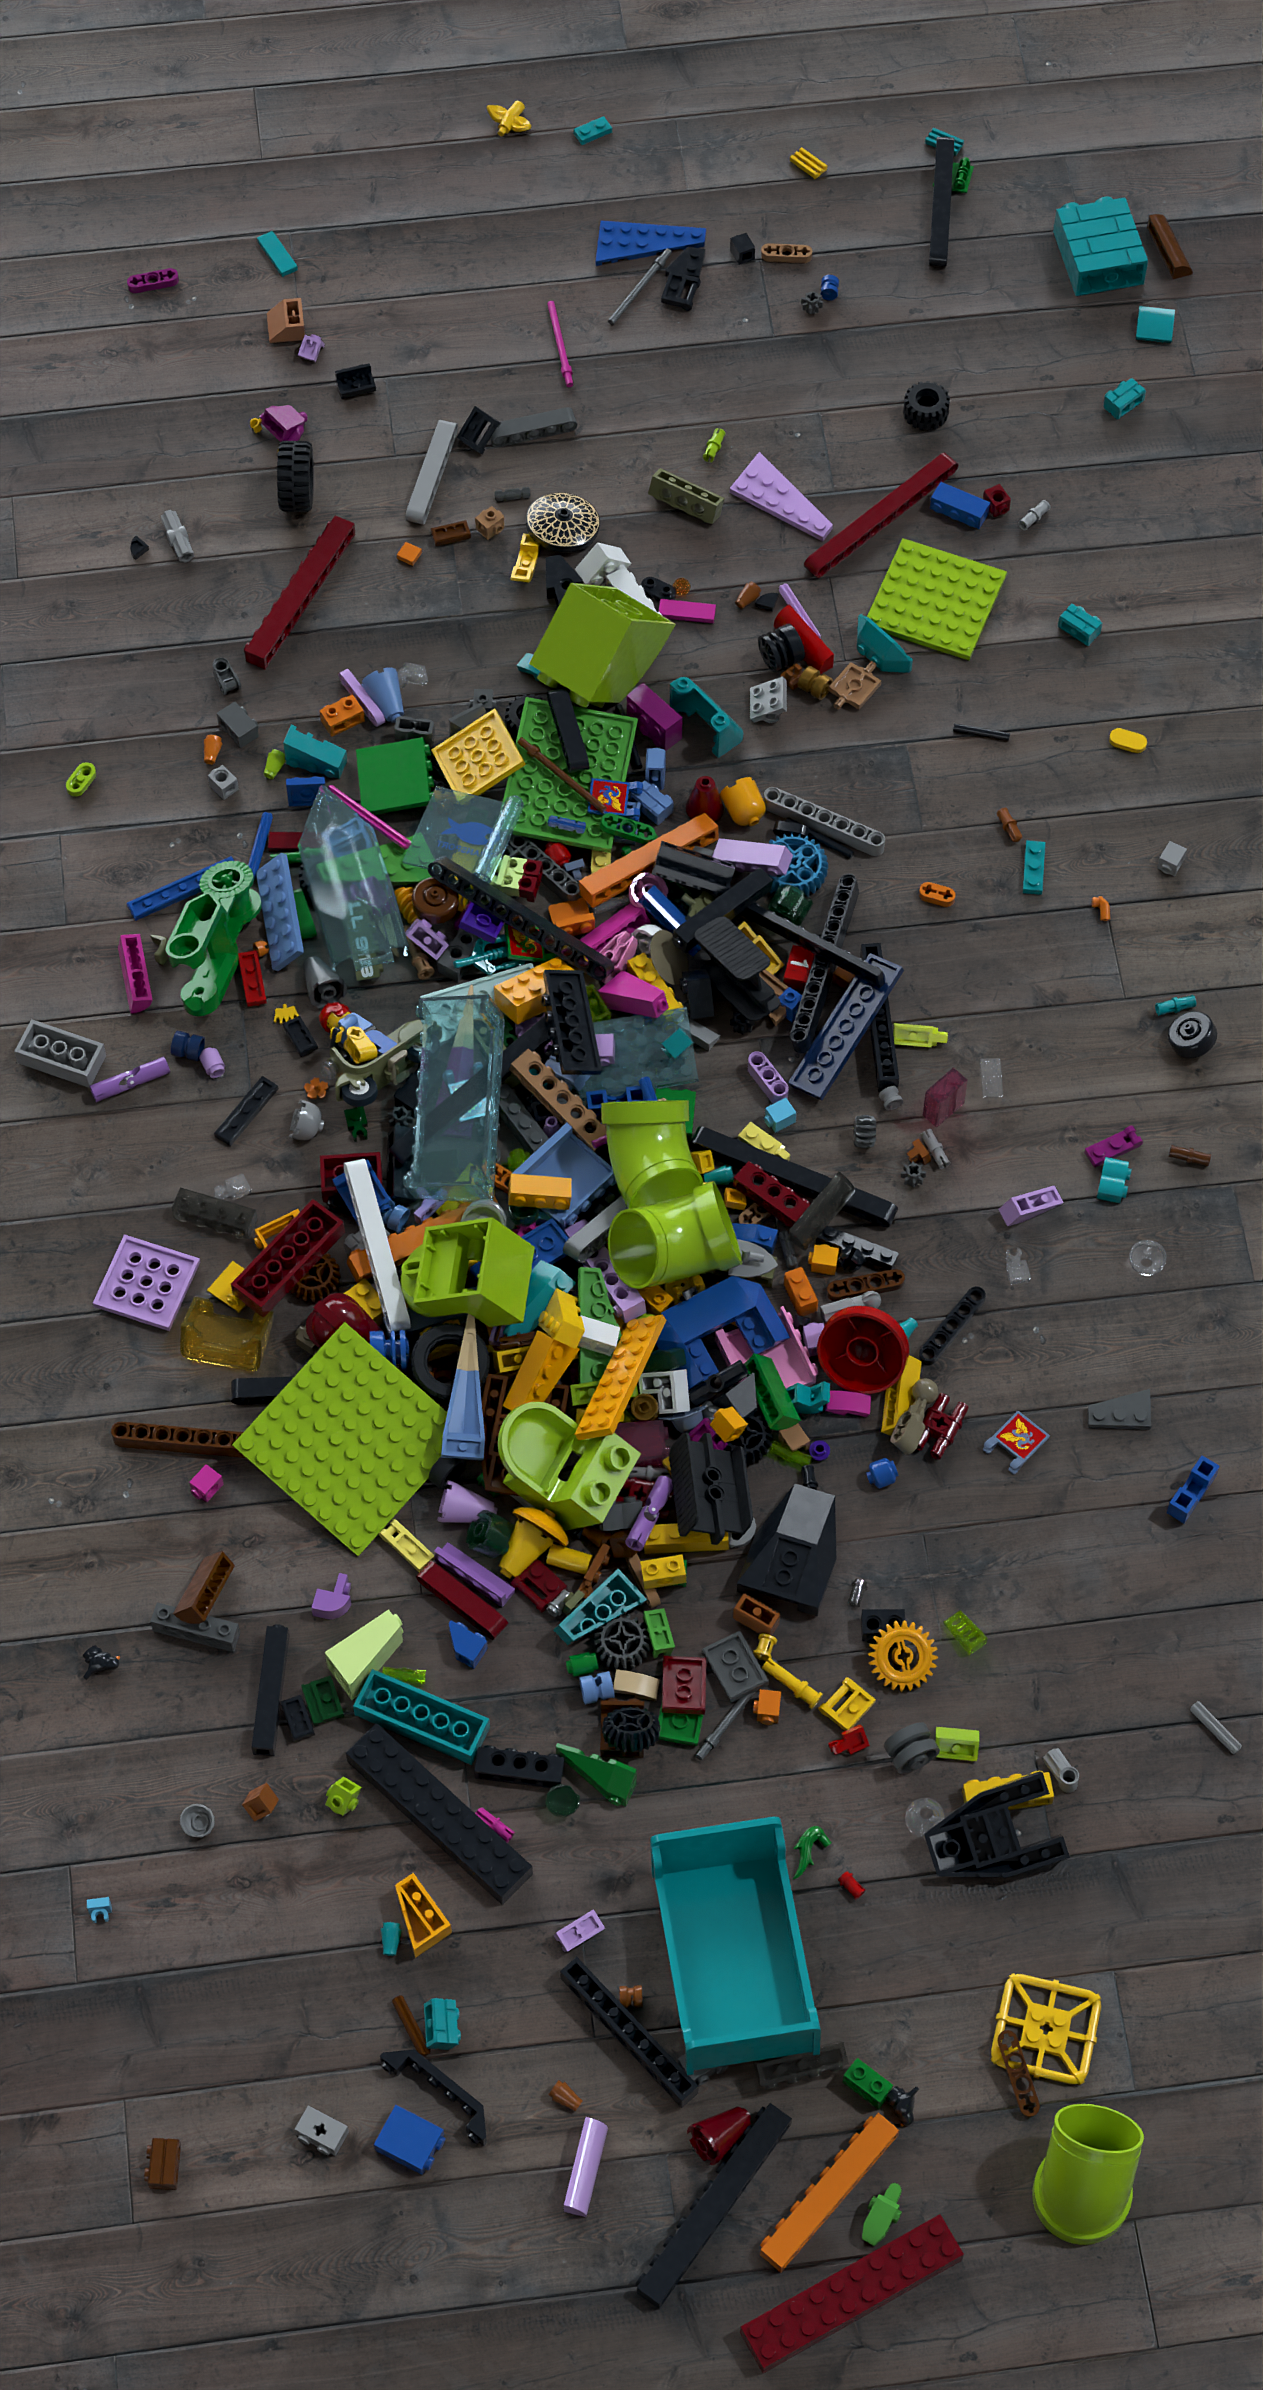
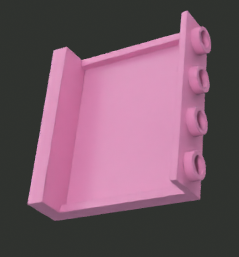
[715,1306,818,1405]

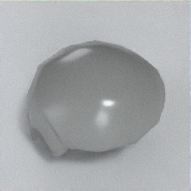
[180,1804,215,1838]

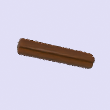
[392,1995,430,2057]

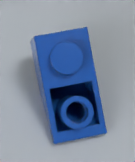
[449,1620,488,1669]

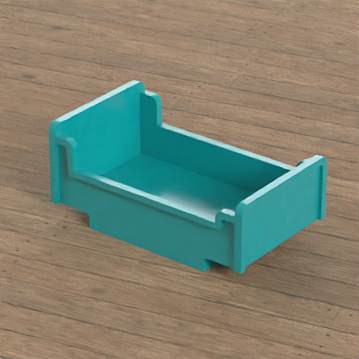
[650,1817,821,2075]

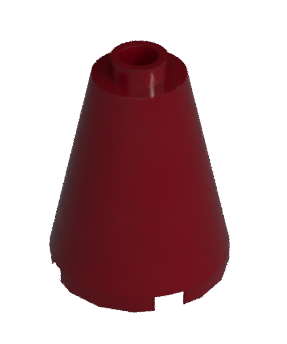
[686,776,724,821]
[687,2106,751,2165]

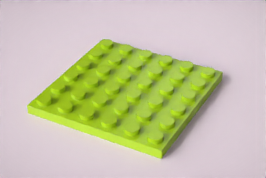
[867,538,1007,661]

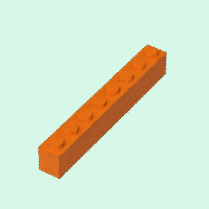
[579,813,719,908]
[346,1193,499,1284]
[760,2112,899,2273]

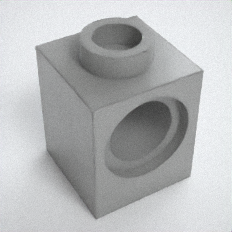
[208,765,239,800]
[1157,841,1187,876]

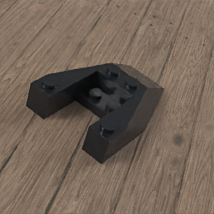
[924,1771,1070,1878]

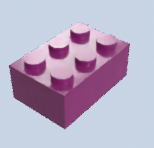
[626,683,682,751]

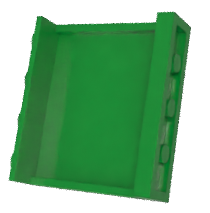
[356,737,436,815]

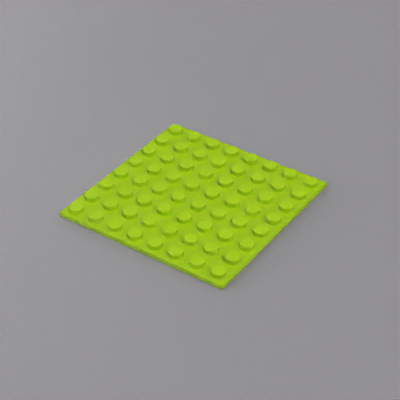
[232,1322,447,1557]

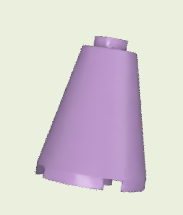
[437,1480,497,1523]

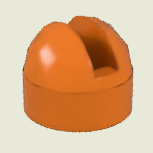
[253,941,269,958]

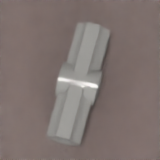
[161,510,194,563]

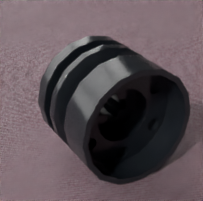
[758,623,805,673]

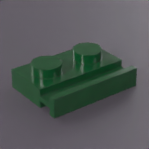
[301,1675,344,1726]

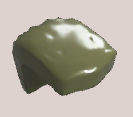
[150,935,168,965]

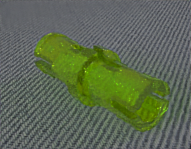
[769,1440,813,1466]
[382,1666,426,1684]

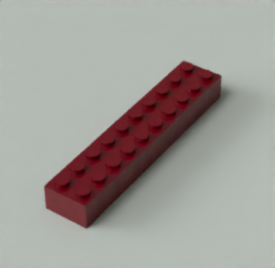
[740,2214,964,2374]

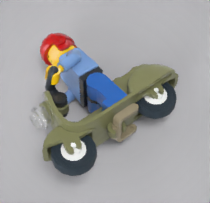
[319,1002,442,1107]

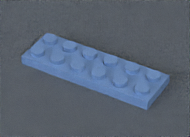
[256,853,304,971]

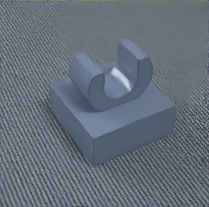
[562,859,585,881]

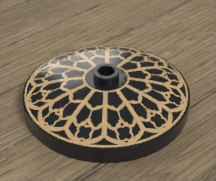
[526,493,600,552]

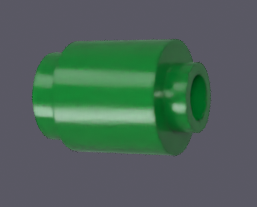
[566,1652,598,1677]

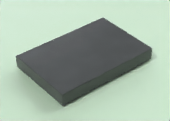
[702,1631,769,1703]

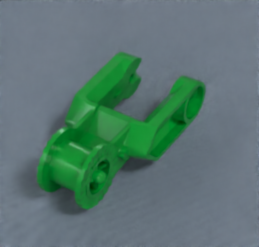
[165,861,262,1016]

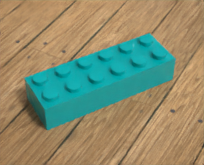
[353,1669,490,1765]

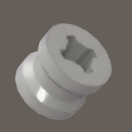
[879,1086,903,1111]

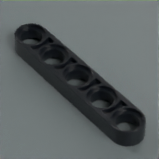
[919,1286,986,1366]

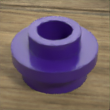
[809,1441,830,1461]

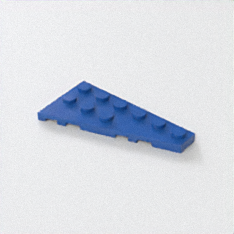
[596,221,706,266]

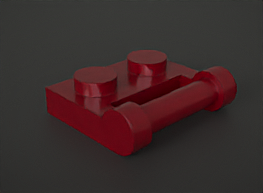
[510,1559,567,1613]

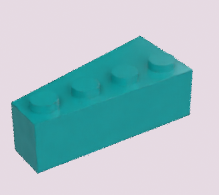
[553,1569,647,1645]

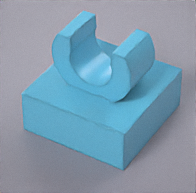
[87,1897,112,1923]

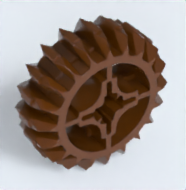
[290,1253,341,1303]

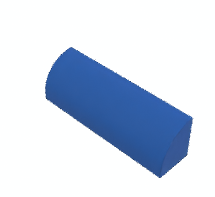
[638,885,701,957]

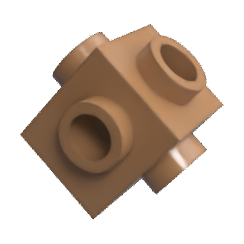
[475,506,504,540]

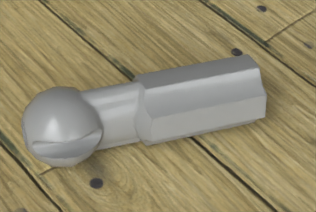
[820,1291,881,1324]

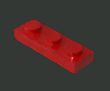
[238,950,267,1007]

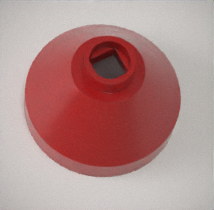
[817,1306,909,1394]

